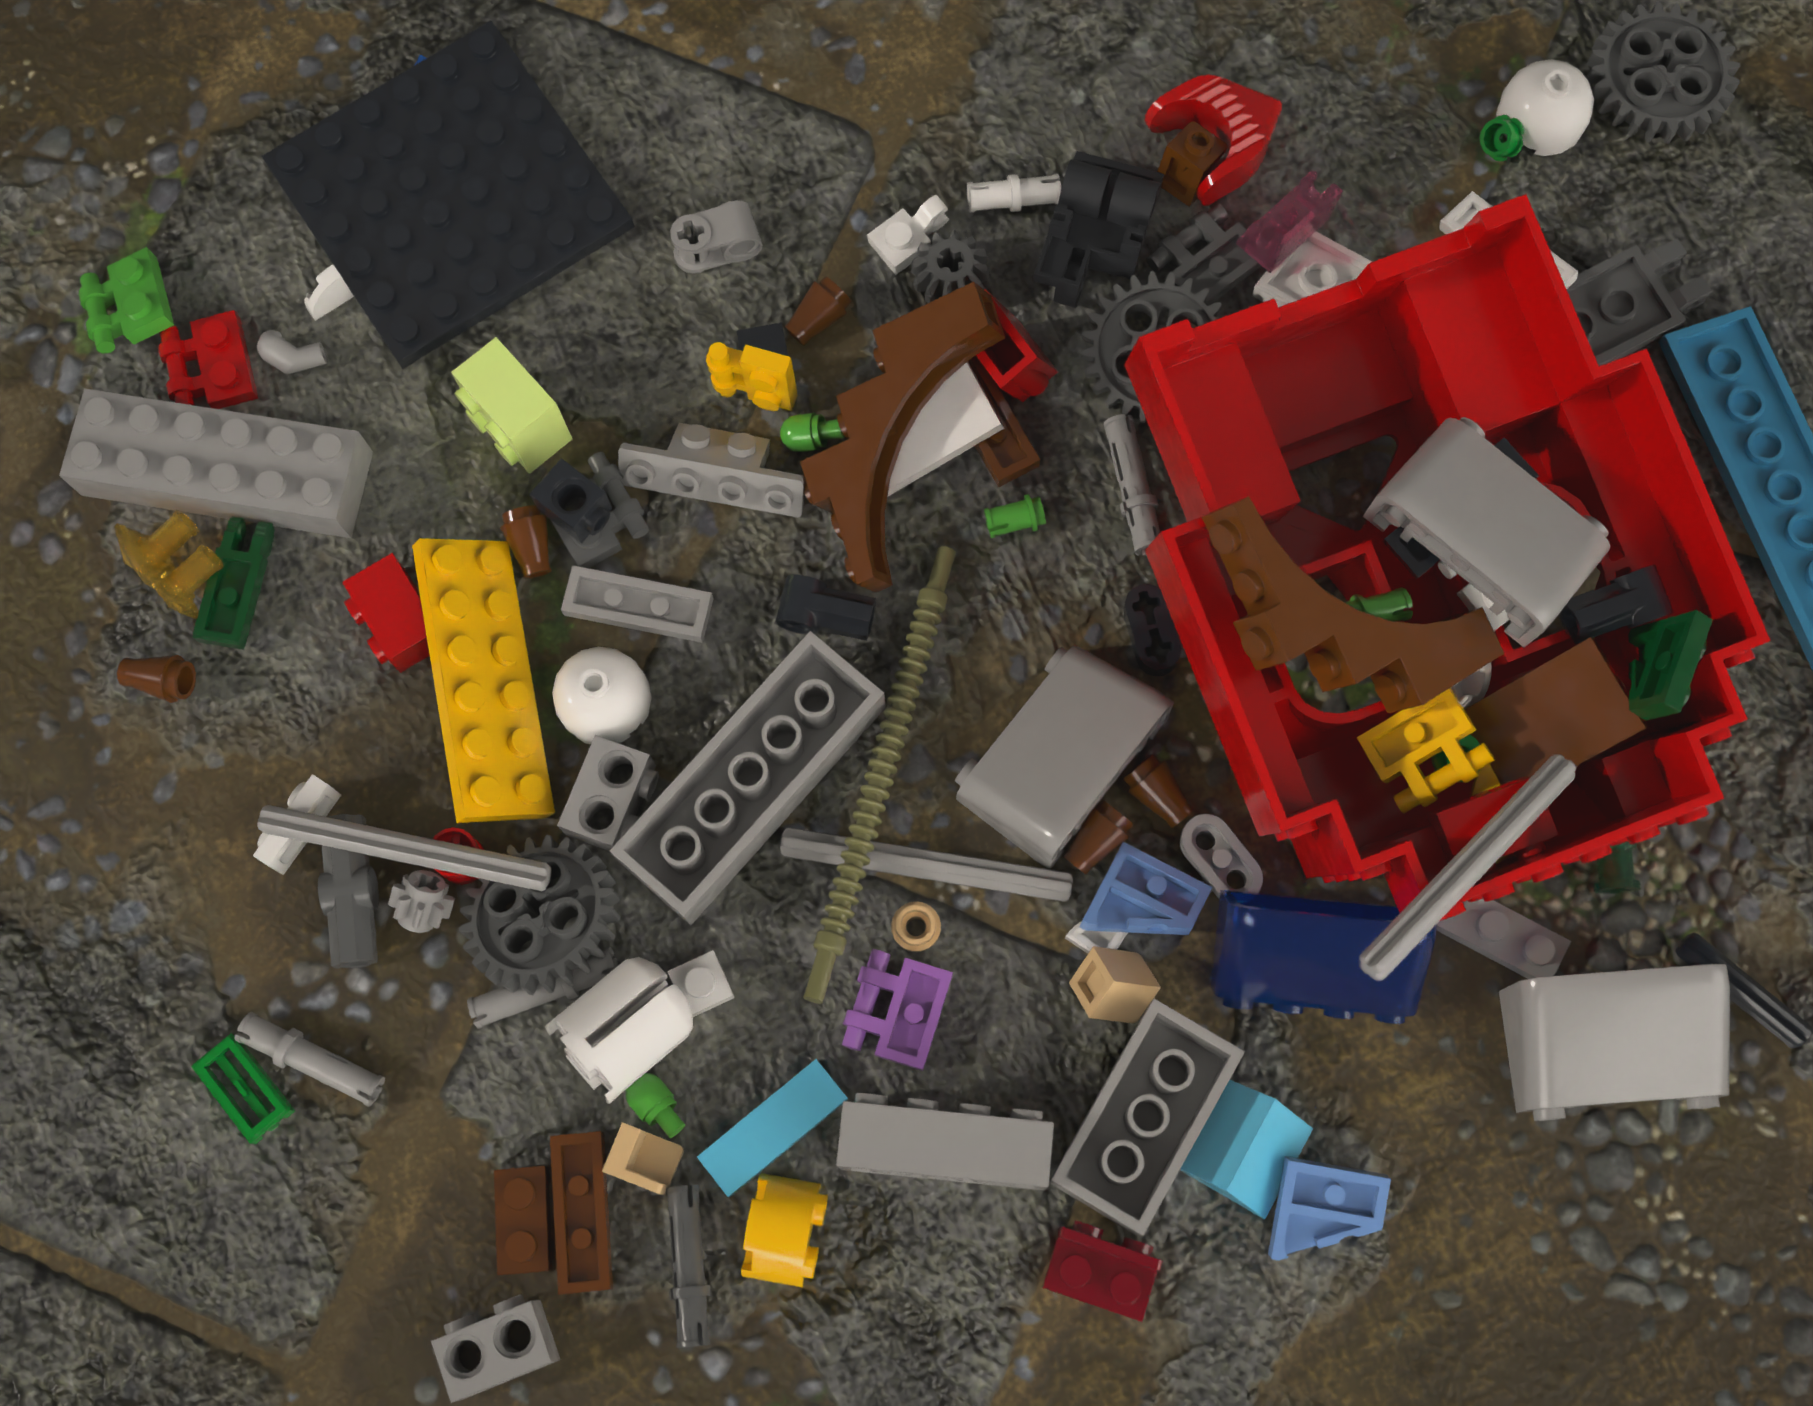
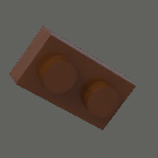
[494,1166,552,1275]

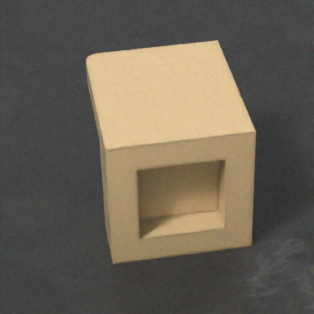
[1069,946,1161,1023]
[602,1122,684,1196]

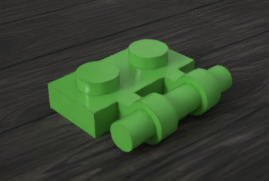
[78,247,174,354]

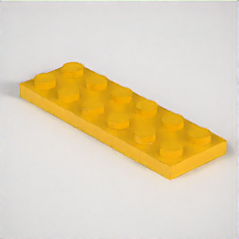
[412,538,555,823]

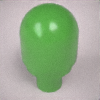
[780,413,845,452]
[625,1073,685,1138]

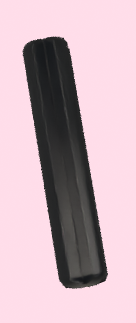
[1675,932,1813,1049]

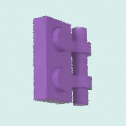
[841,949,953,1071]

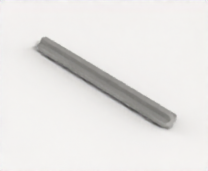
[1359,754,1576,981]
[257,805,551,891]
[780,827,1073,902]

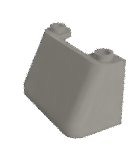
[1363,417,1611,647]
[955,645,1174,870]
[1499,964,1730,1121]

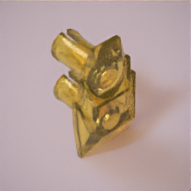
[114,510,224,619]

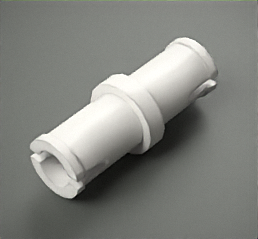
[967,174,1061,213]

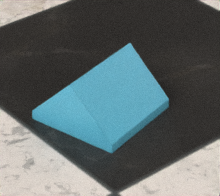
[1180,1080,1313,1219]

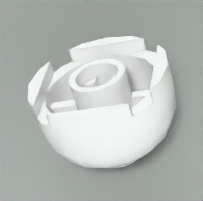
[1497,59,1594,156]
[552,647,652,744]

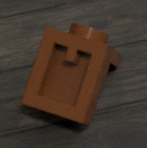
[1157,121,1227,207]

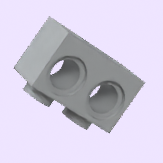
[557,735,659,851]
[431,1294,561,1403]

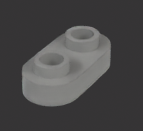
[1180,814,1263,906]

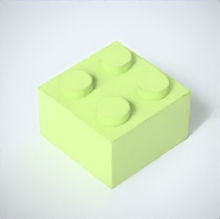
[451,337,572,474]

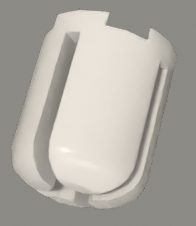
[545,957,693,1104]

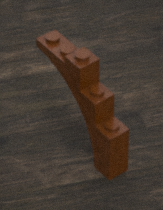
[800,282,1005,593]
[1202,496,1504,713]

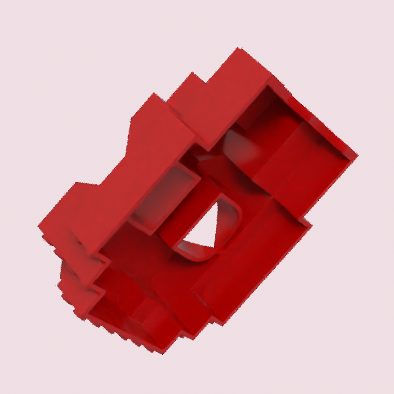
[1124,194,1771,921]

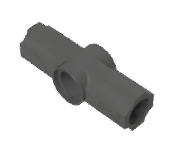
[318,814,379,969]

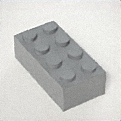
[1049,999,1245,1236]
[836,1093,1054,1191]

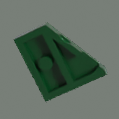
[1628,610,1713,720]

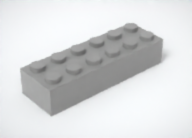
[59,388,373,539]
[610,631,886,926]

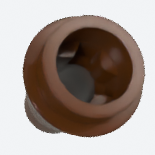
[784,276,852,346]
[500,505,551,579]
[117,655,196,703]
[1123,754,1194,828]
[1063,800,1134,875]

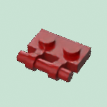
[158,310,259,409]

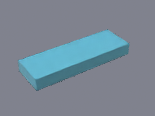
[697,1059,849,1198]

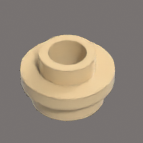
[891,902,941,952]

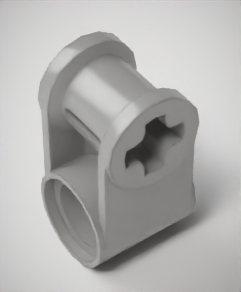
[670,200,763,274]

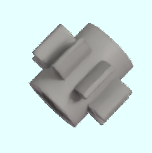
[388,870,455,933]

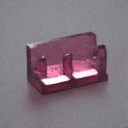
[1236,171,1343,273]

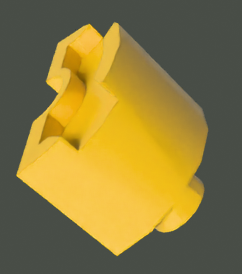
[741,1173,828,1288]

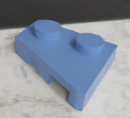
[1080,842,1212,935]
[1268,1156,1391,1260]

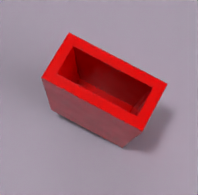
[976,289,1058,402]

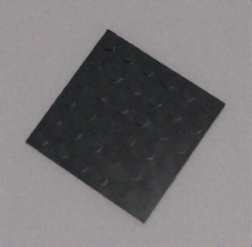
[261,20,635,369]

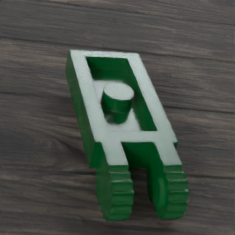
[193,516,275,650]

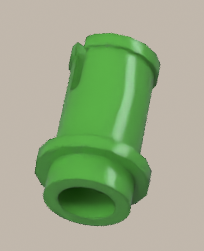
[984,494,1046,539]
[1345,587,1413,622]

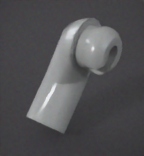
[257,330,327,374]

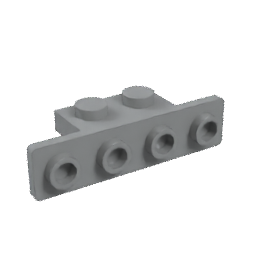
[618,423,805,518]

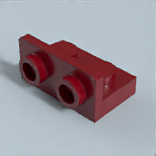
[1042,1220,1163,1322]

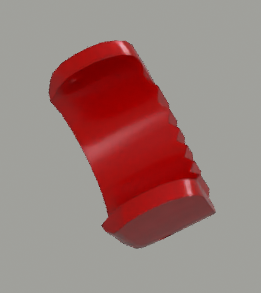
[1145,74,1282,206]

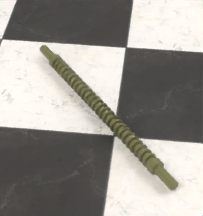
[803,546,956,1004]

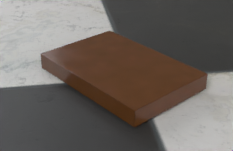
[1464,637,1649,785]

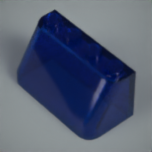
[1211,890,1437,1024]

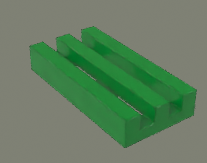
[191,1033,296,1145]

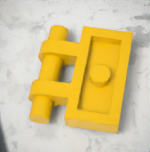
[706,342,798,411]
[1357,687,1495,814]

